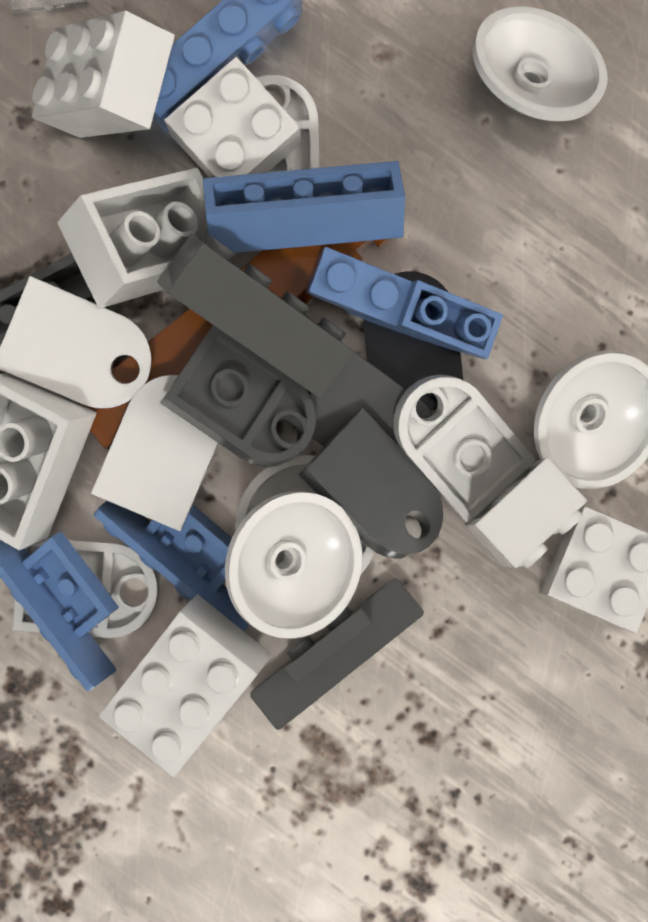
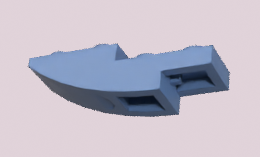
[305,247,503,360]

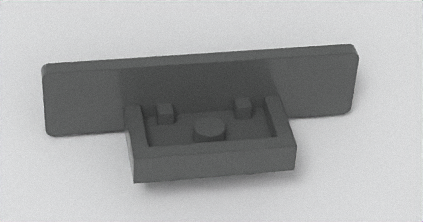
[250,578,424,730]

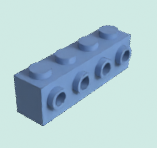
[153,0,302,133]
[203,161,405,253]

